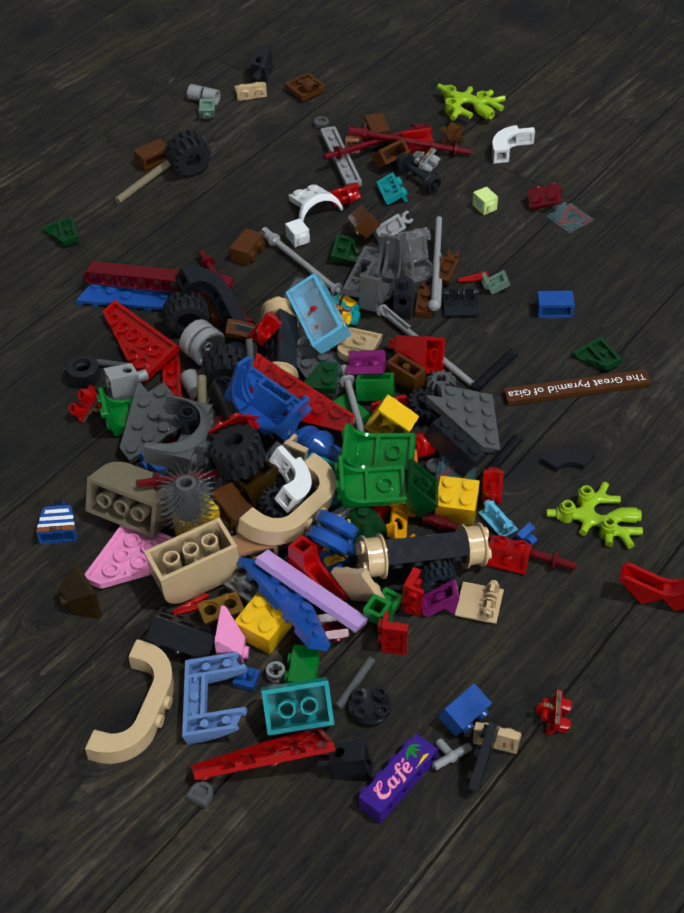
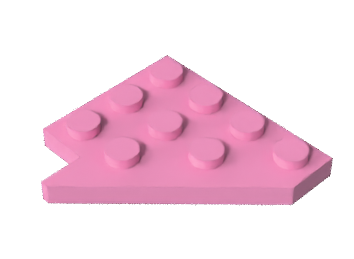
[85,525,174,589]

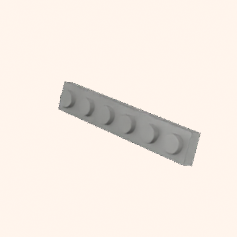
[320,126,362,187]

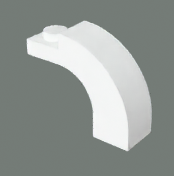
[492,125,535,164]
[269,445,312,513]

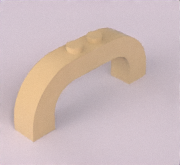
[237,453,336,545]
[85,639,174,764]

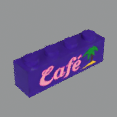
[358,734,438,824]

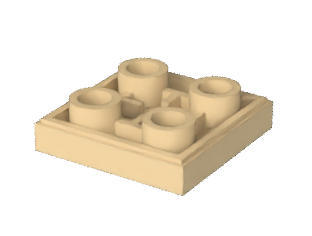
[331,567,385,602]

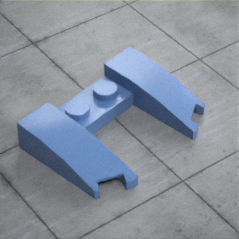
[182,652,248,745]

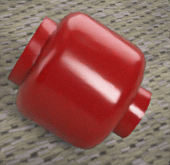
[415,432,436,458]

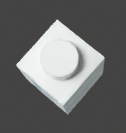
[285,218,310,248]

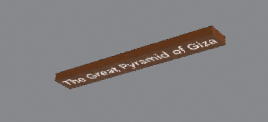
[503,369,651,406]

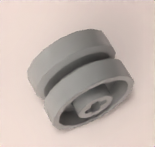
[179,319,226,366]

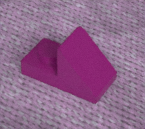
[422,579,460,617]

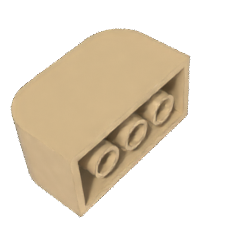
[144,517,240,604]

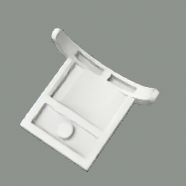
[288,185,343,221]

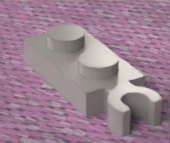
[373,211,413,243]

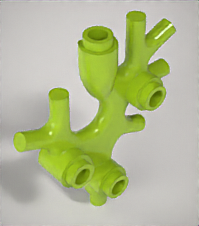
[437,83,506,121]
[546,482,643,549]

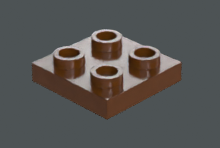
[284,72,326,102]

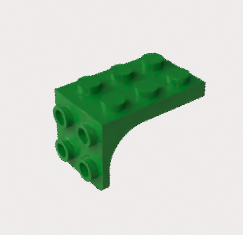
[97,387,134,437]
[340,423,416,473]
[335,455,407,509]

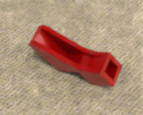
[288,535,347,602]
[619,563,684,611]

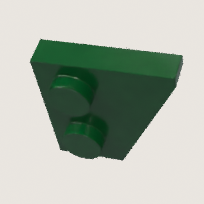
[43,216,80,246]
[330,234,359,267]
[572,336,622,371]
[304,362,339,394]

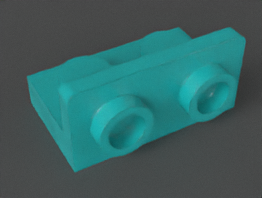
[377,172,408,205]

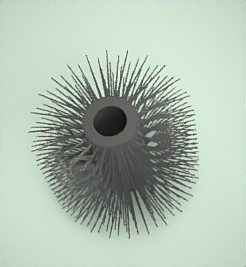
[155,462,219,534]

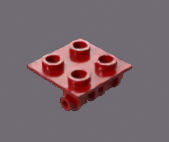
[208,413,260,434]

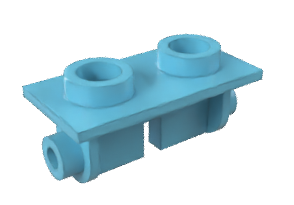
[478,500,518,537]

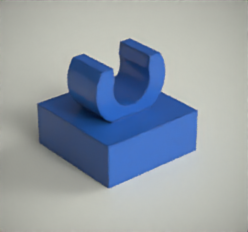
[512,522,537,545]
[232,666,261,692]

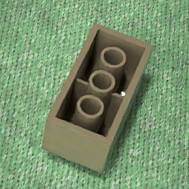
[86,462,173,538]

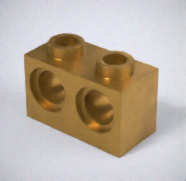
[197,591,244,631]

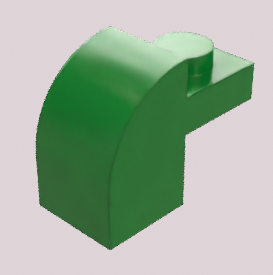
[363,587,402,625]

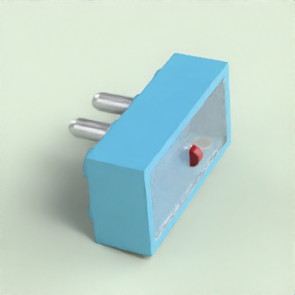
[286,273,351,354]

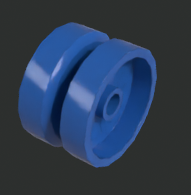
[306,509,359,556]

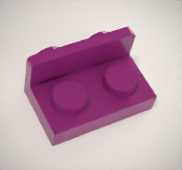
[346,350,386,375]

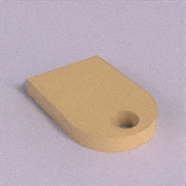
[337,327,383,362]

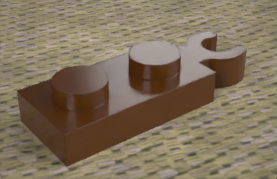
[439,249,460,286]
[415,281,433,319]

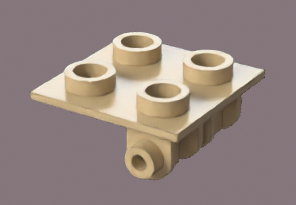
[455,580,504,624]

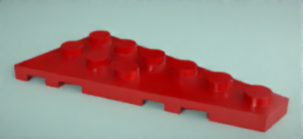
[102,300,180,386]
[249,353,356,432]
[190,727,336,781]

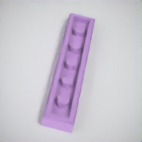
[255,550,368,633]

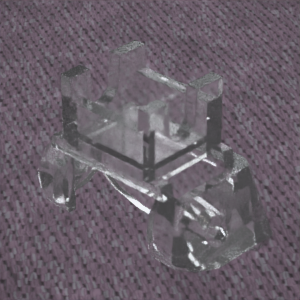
[397,227,433,283]

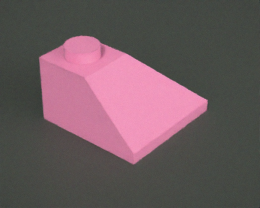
[214,606,249,665]

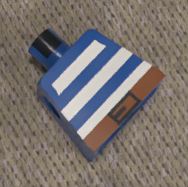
[36,499,78,544]

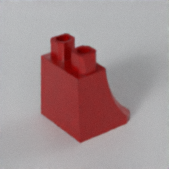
[389,335,445,373]

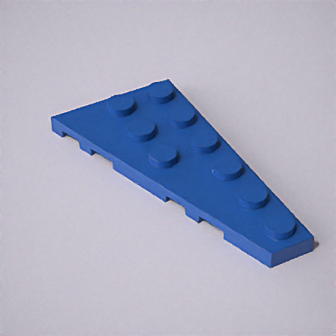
[76,284,175,312]
[236,557,331,651]

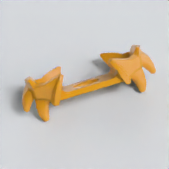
[386,504,417,539]

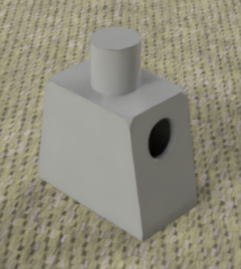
[104,363,149,400]

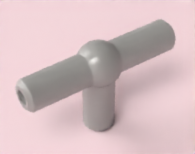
[432,739,472,771]

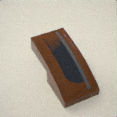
[225,319,259,345]

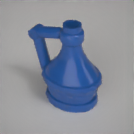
[296,426,340,462]

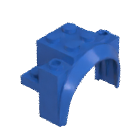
[224,356,312,440]

